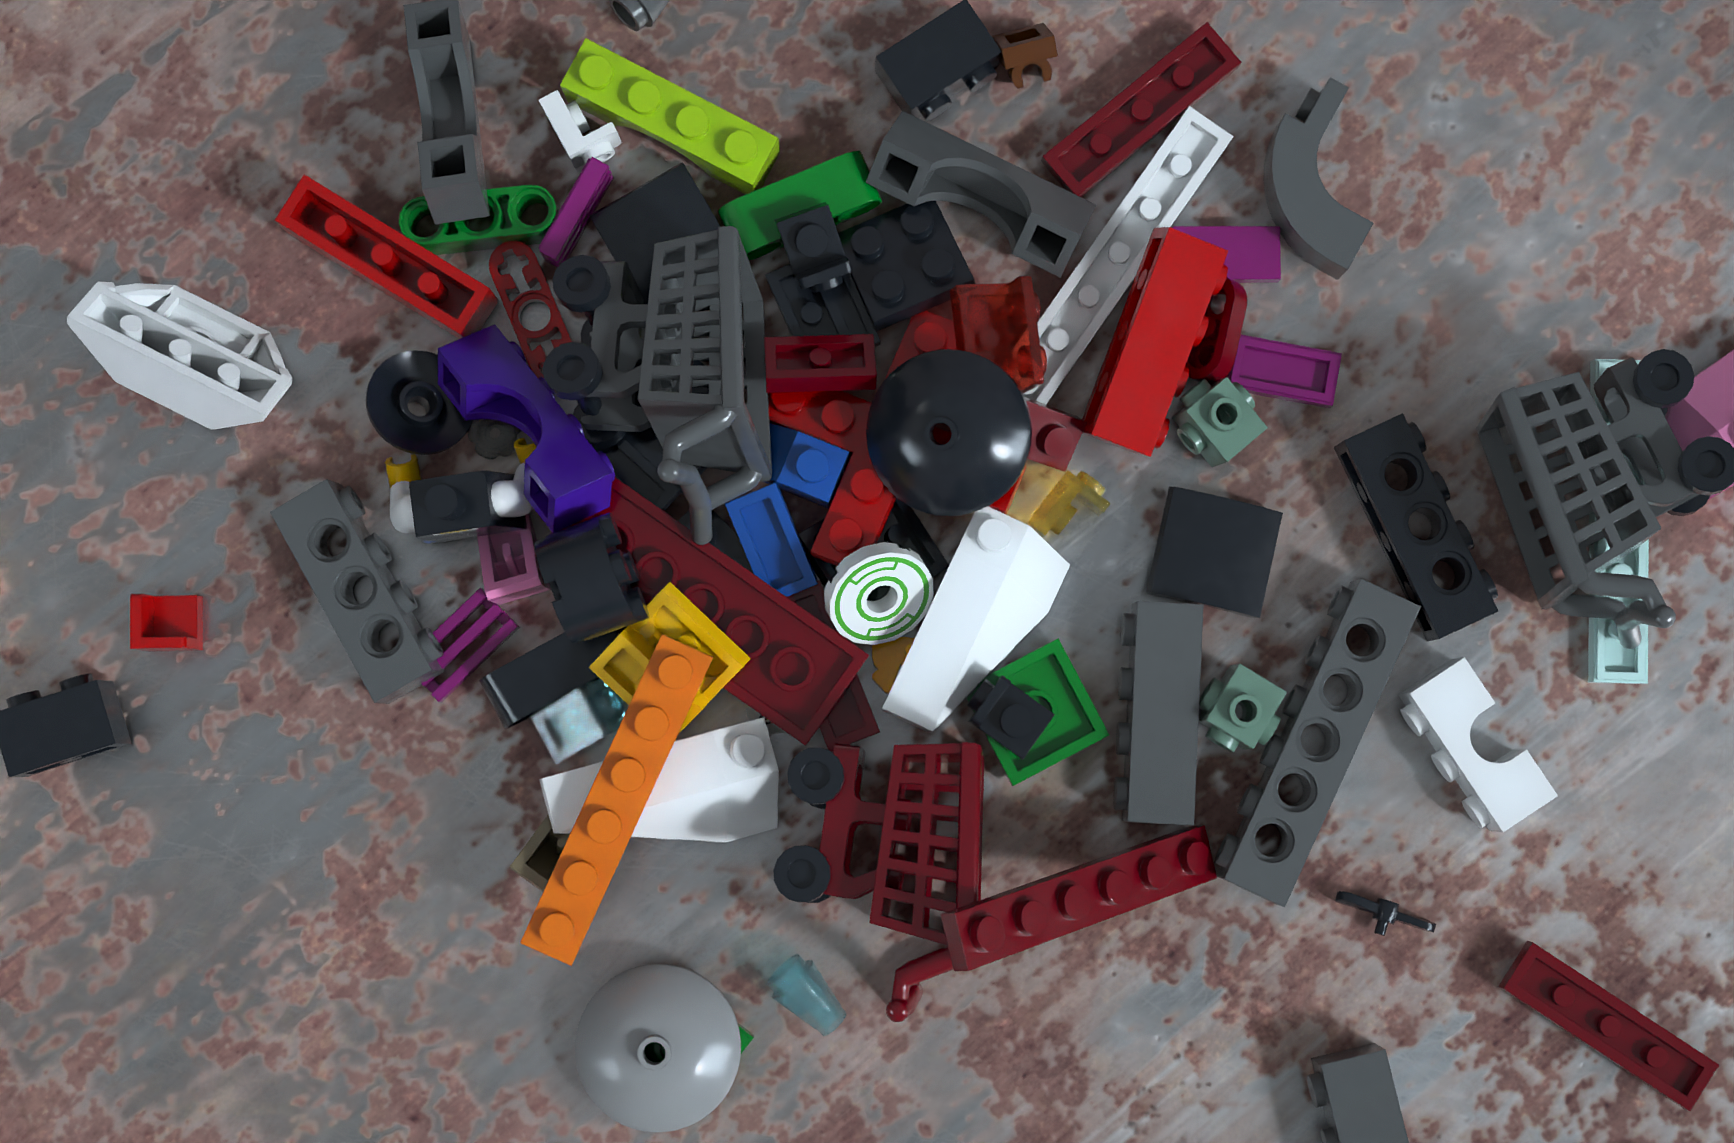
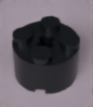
[534,512,649,644]

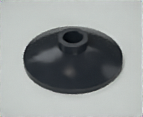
[366,350,473,455]

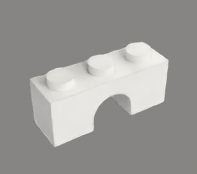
[1399,657,1558,832]

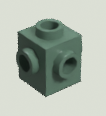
[1172,377,1268,467]
[1199,663,1287,753]

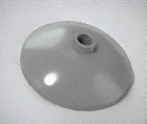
[575,964,741,1132]

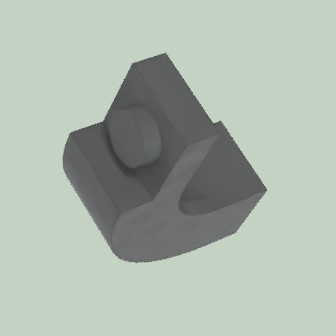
[1263,77,1374,280]

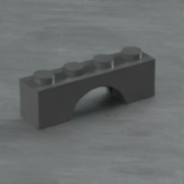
[403,0,490,224]
[866,111,1096,278]

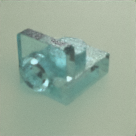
[530,679,625,764]

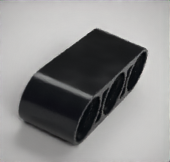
[480,626,627,729]

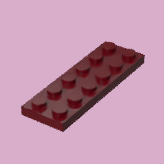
[534,477,869,746]

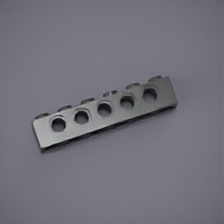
[1214,578,1421,907]

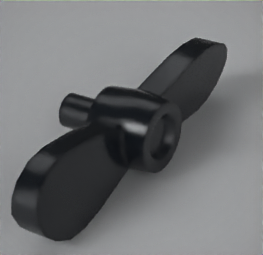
[1335,891,1436,936]

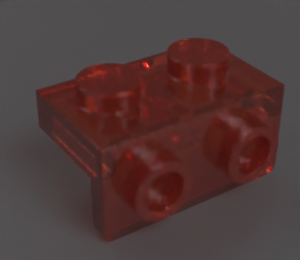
[950,276,1047,394]

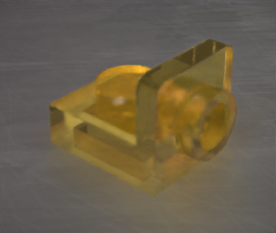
[1025,470,1110,538]

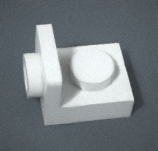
[539,90,622,169]

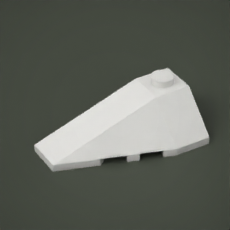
[882,506,1070,734]
[539,717,779,843]

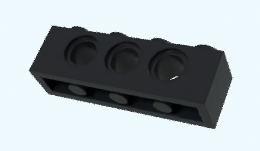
[1334,413,1498,641]

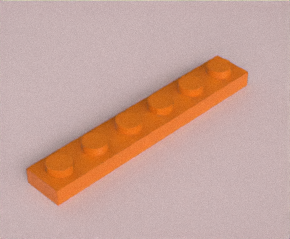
[520,633,713,966]

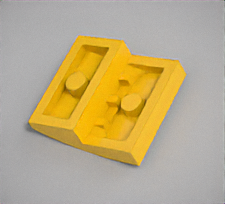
[589,582,751,734]

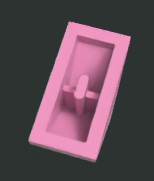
[477,513,551,605]

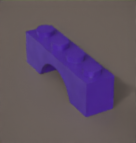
[438,324,615,533]

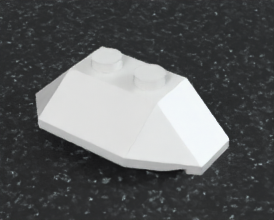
[67,281,292,430]

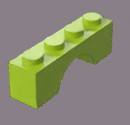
[560,38,780,194]

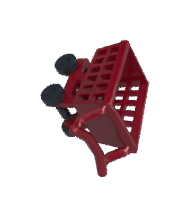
[773,742,984,1022]

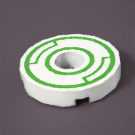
[824,542,934,645]

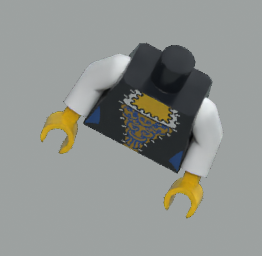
[385,438,536,544]

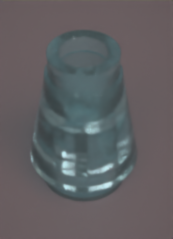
[767,954,847,1036]

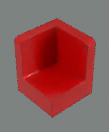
[130,594,203,651]

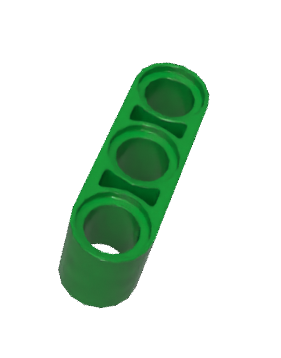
[718,151,882,261]
[399,185,560,255]

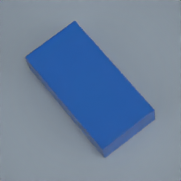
[725,483,818,597]

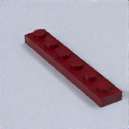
[940,825,1217,971]

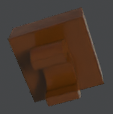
[992,23,1058,89]

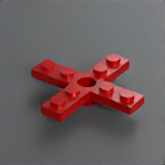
[768,311,1026,566]

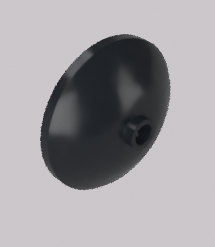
[866,349,1032,516]

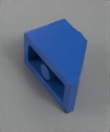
[763,423,849,509]

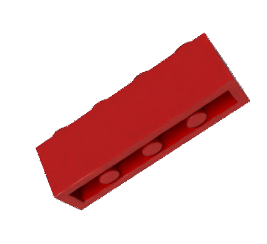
[275,174,499,339]
[1082,227,1228,457]

